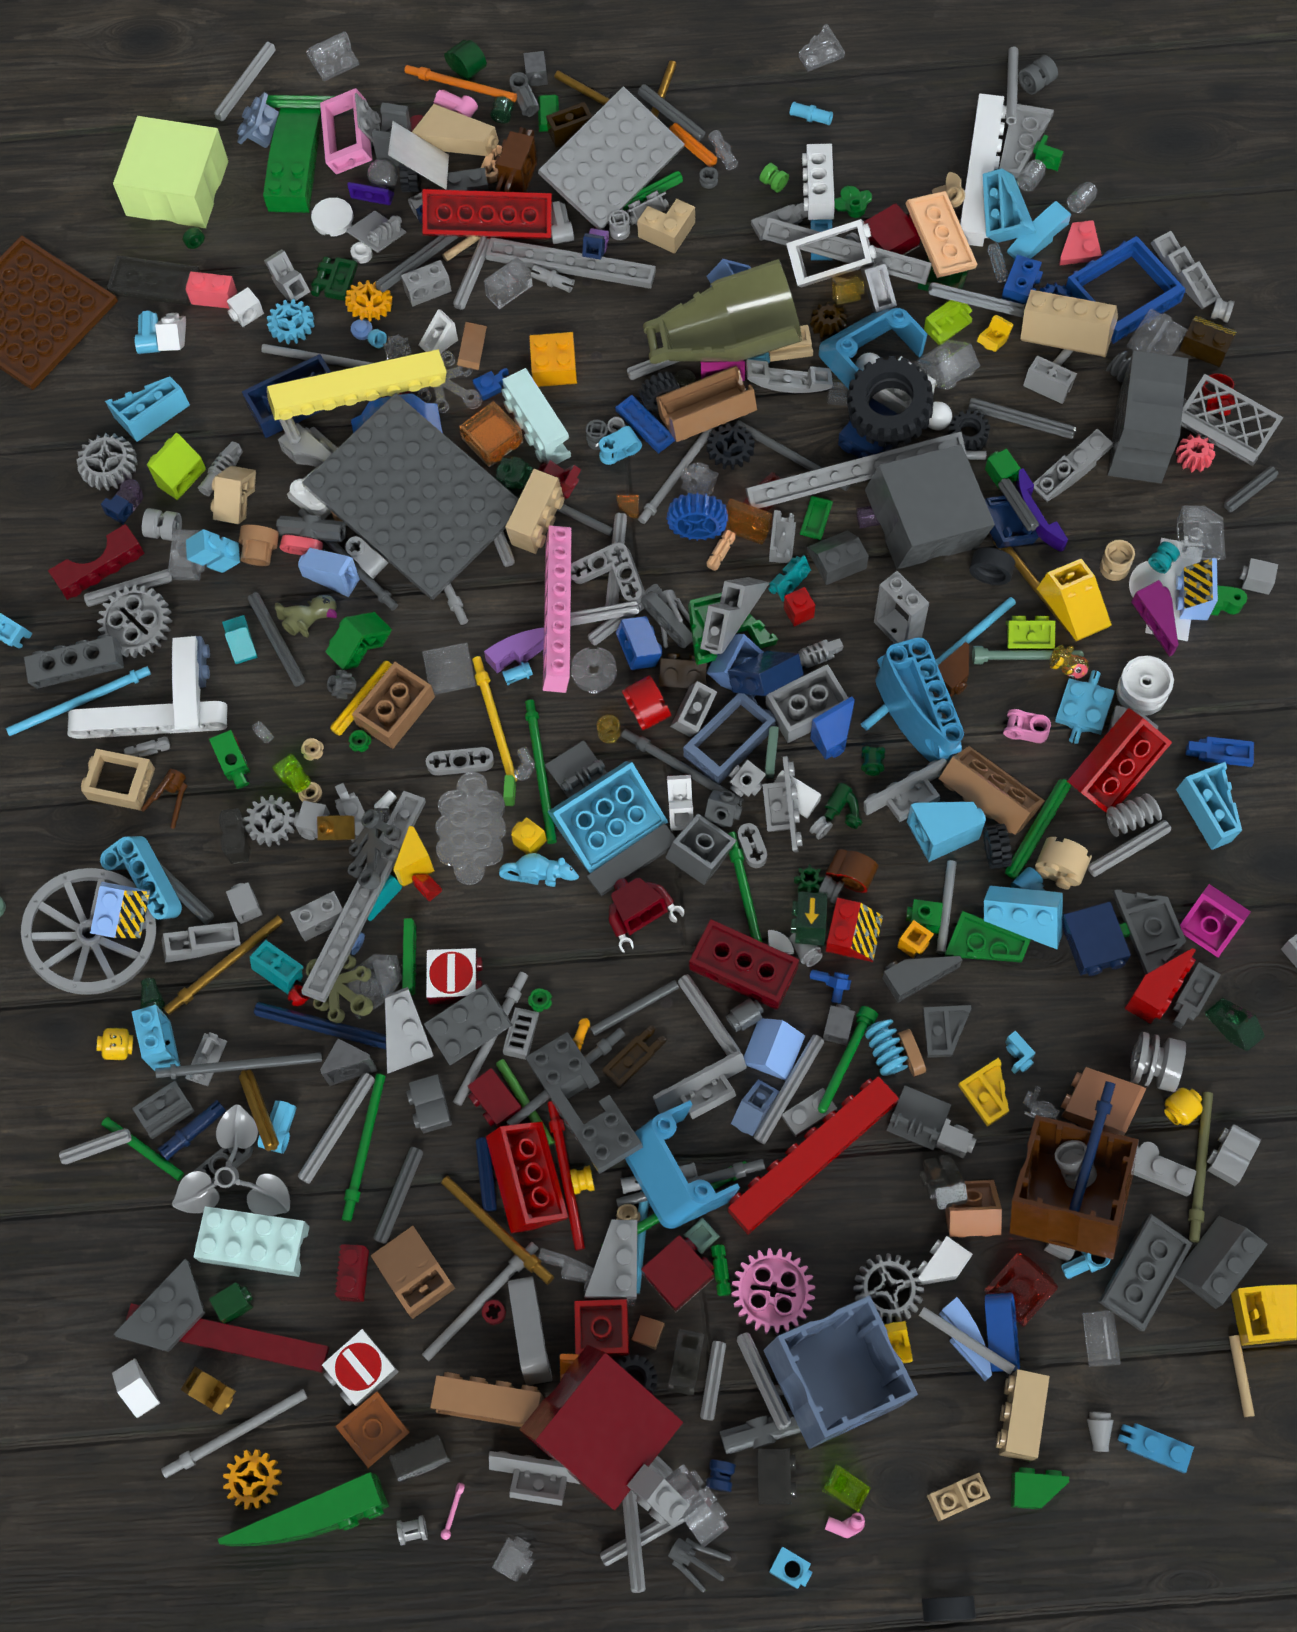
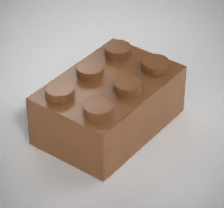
[352,662,435,749]

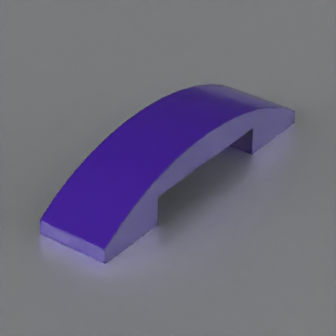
[1016,468,1068,552]

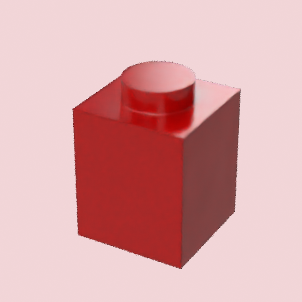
[784,587,815,626]

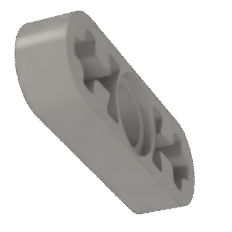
[426,747,494,775]

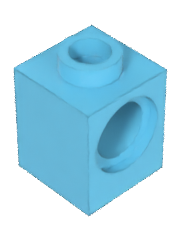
[769,1547,812,1589]

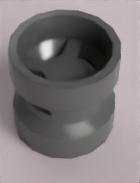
[586,420,608,450]

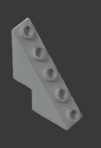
[700,577,769,654]

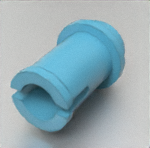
[502,662,533,685]

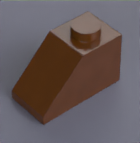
[938,642,969,698]

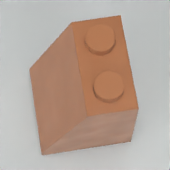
[1061,1067,1146,1136]

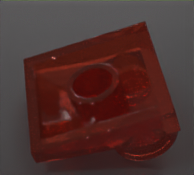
[984,1251,1058,1327]

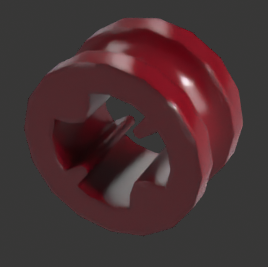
[482,1300,506,1325]

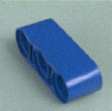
[985,1293,1020,1372]

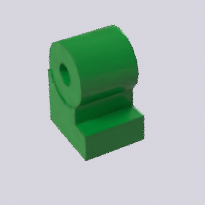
[1210,585,1247,616]

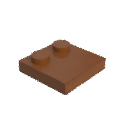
[335,1391,410,1468]

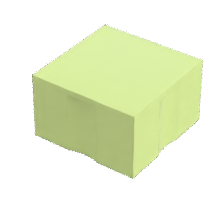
[113,116,228,228]

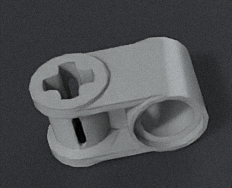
[345,536,389,579]

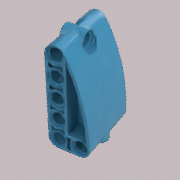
[875,638,964,764]

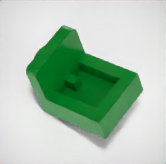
[1033,135,1064,171]

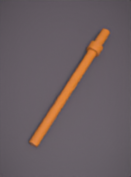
[405,65,517,102]

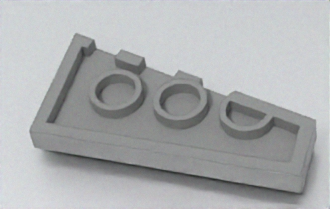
[999,104,1054,179]

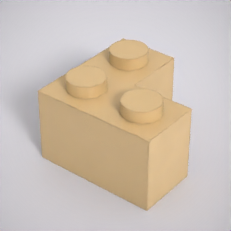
[637,199,695,254]
[211,466,256,524]

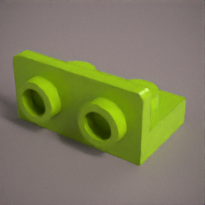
[1006,616,1055,649]

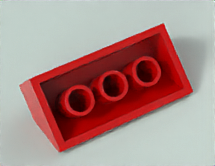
[1067,708,1172,812]
[486,1121,568,1233]

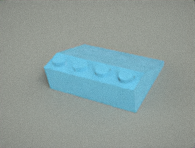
[548,762,668,873]

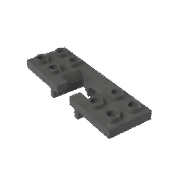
[525,1032,643,1174]

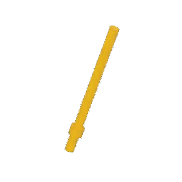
[472,656,517,782]

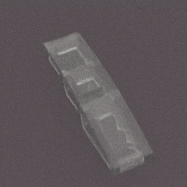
[539,1248,636,1306]

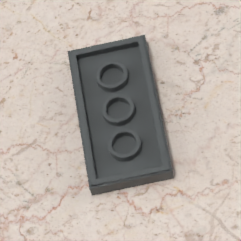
[1098,1214,1193,1331]

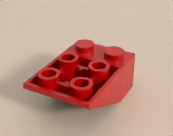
[1125,948,1196,1024]

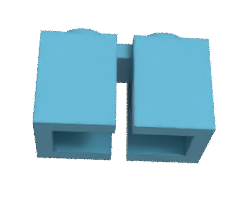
[186,529,240,573]

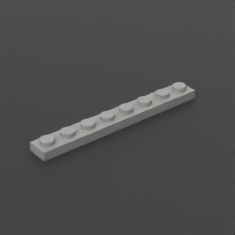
[762,217,932,285]
[486,238,656,289]

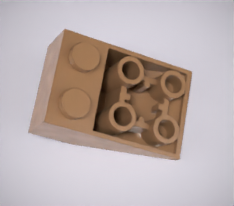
[371,1226,455,1319]

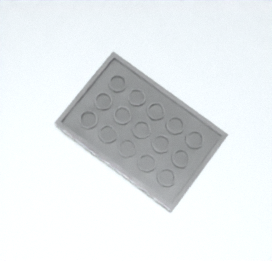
[538,86,685,230]

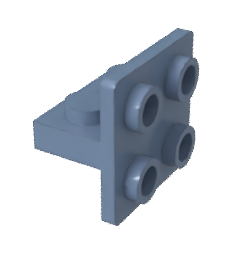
[237,92,279,148]

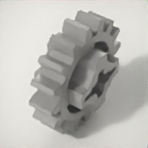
[244,795,296,847]

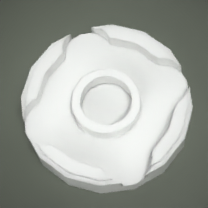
[311,198,354,236]

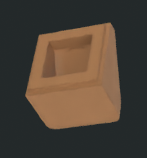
[631,1315,665,1350]

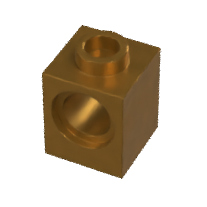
[317,816,355,840]

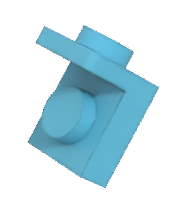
[1005,1031,1035,1074]

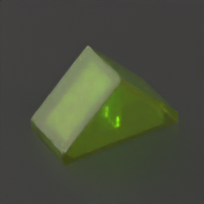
[822,1464,871,1512]

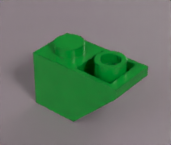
[1011,1468,1069,1509]

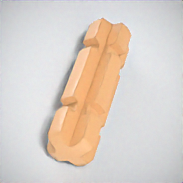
[707,530,735,571]

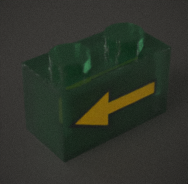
[791,892,828,946]

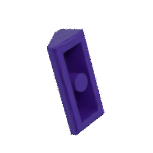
[347,182,394,205]

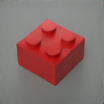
[574,1299,629,1357]

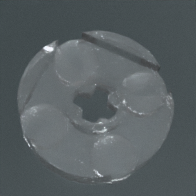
[571,647,617,694]

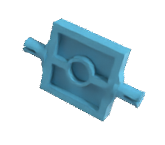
[1055,670,1115,744]

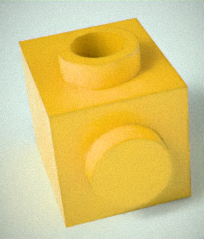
[511,817,547,854]

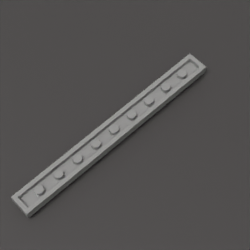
[745,432,966,510]
[301,791,426,1003]

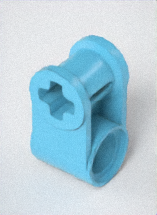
[599,426,642,465]

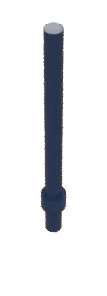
[1069,1081,1116,1212]

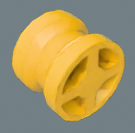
[570,1166,595,1195]

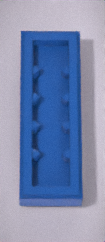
[615,395,675,454]

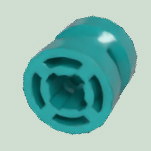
[1148,541,1180,574]

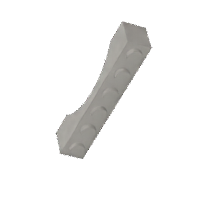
[278,423,332,467]

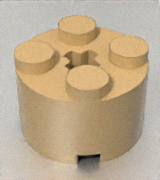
[1035,837,1092,890]

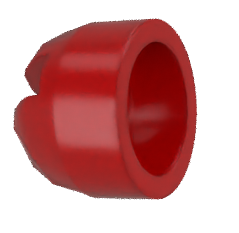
[288,985,310,1006]

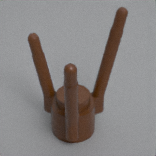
[141,769,187,829]

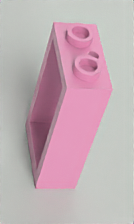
[320,88,372,175]

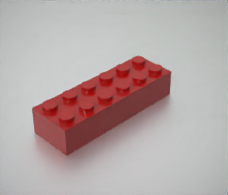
[422,189,552,239]

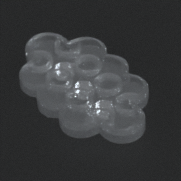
[435,772,506,885]

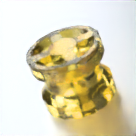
[597,715,621,743]

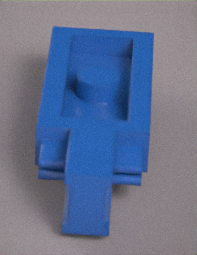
[1186,737,1254,767]

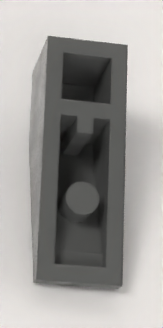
[882,956,962,1002]

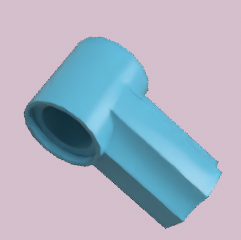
[135,311,160,354]
[258,1100,297,1154]

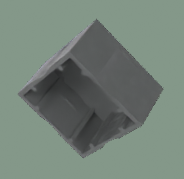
[1108,351,1188,483]
[865,444,995,569]

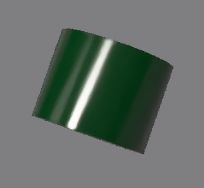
[444,40,487,80]

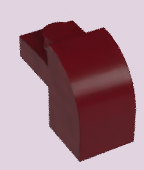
[538,460,581,499]

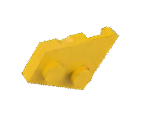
[958,1058,1009,1127]

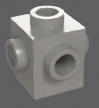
[729,760,766,797]

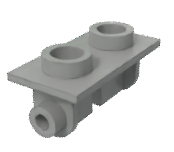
[626,191,669,225]
[185,1032,227,1086]

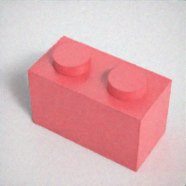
[186,271,237,309]

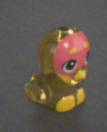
[1050,645,1089,679]

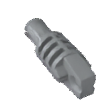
[198,441,243,496]
[798,638,843,668]

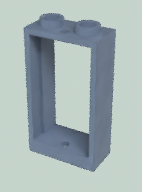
[683,693,775,784]

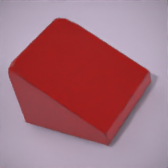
[412,874,442,901]

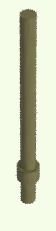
[1188,1092,1213,1243]

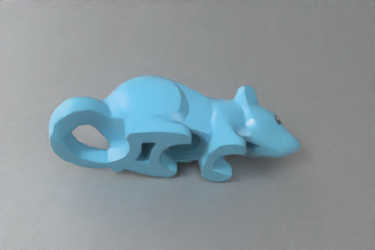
[499,853,579,887]

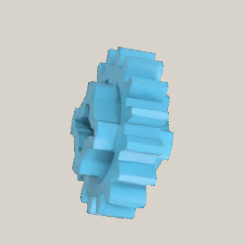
[267,299,315,344]

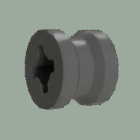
[817,875,845,904]

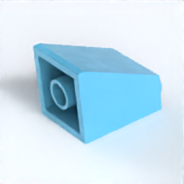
[907,802,986,862]

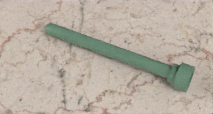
[972,646,1084,664]

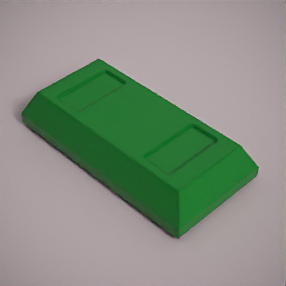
[538,95,559,132]
[800,496,833,540]

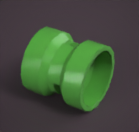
[760,163,789,193]

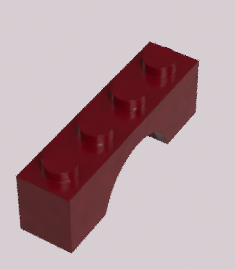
[48,524,145,600]

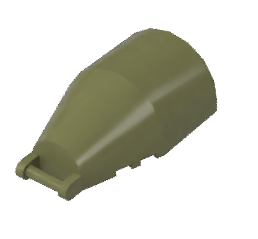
[643,259,802,364]

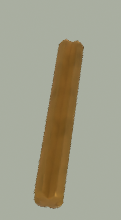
[239,1069,279,1151]

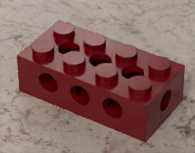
[689,919,799,1010]

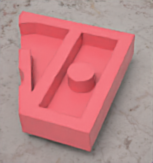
[1059,220,1102,265]

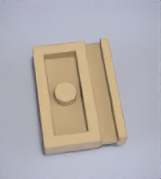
[769,325,813,362]

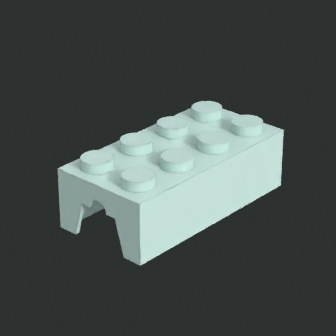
[501,368,571,464]
[194,1206,310,1277]

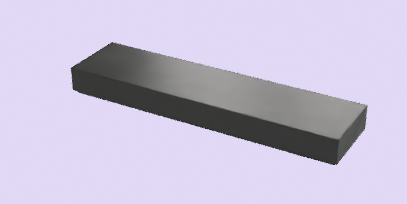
[587,823,676,897]

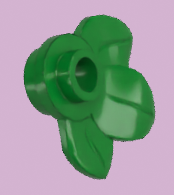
[834,186,872,218]

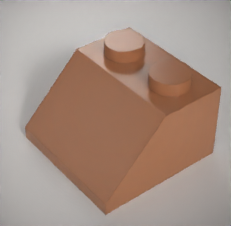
[943,1180,1002,1238]

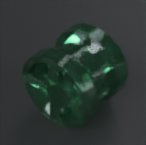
[490,96,514,124]

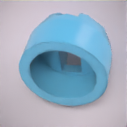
[367,329,387,348]

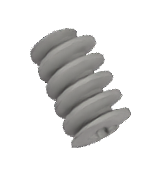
[1106,793,1162,837]

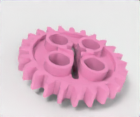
[731,1248,815,1335]

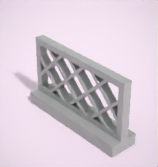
[1181,374,1283,466]

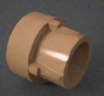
[239,525,279,566]

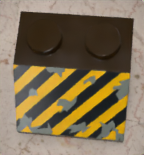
[1179,316,1237,367]

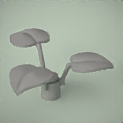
[172,1105,290,1216]

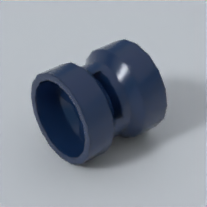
[705,1459,736,1492]

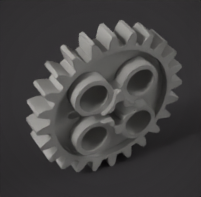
[97,585,172,658]

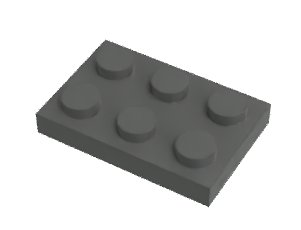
[424,984,513,1065]

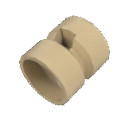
[1100,540,1135,581]

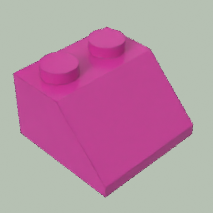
[1180,884,1251,957]

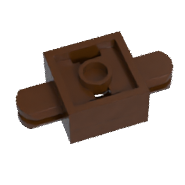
[495,127,537,193]

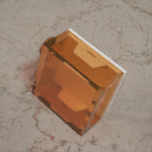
[459,401,523,467]

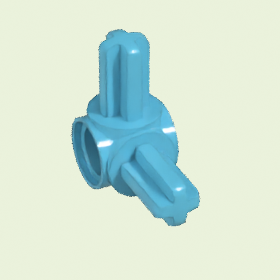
[1061,1252,1110,1279]

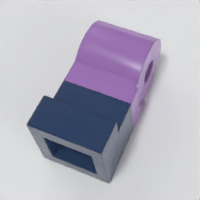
[582,228,609,260]

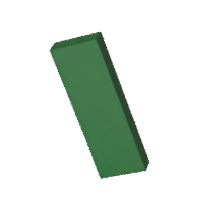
[402,918,416,995]

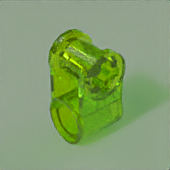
[272,753,311,793]

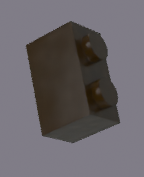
[546,102,592,147]

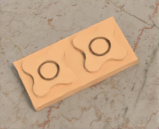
[906,191,978,278]

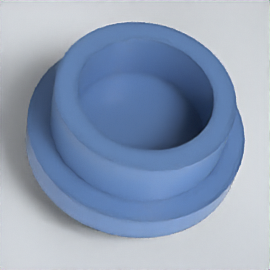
[351,319,373,340]

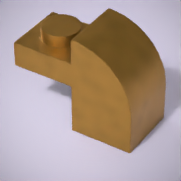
[181,1367,236,1415]

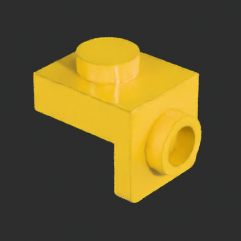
[977,315,1013,352]
[885,1321,913,1364]

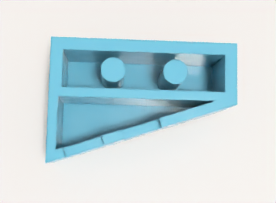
[983,168,1037,243]
[984,886,1063,949]

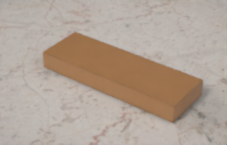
[457,322,487,370]

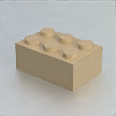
[505,469,564,554]
[996,1369,1050,1462]

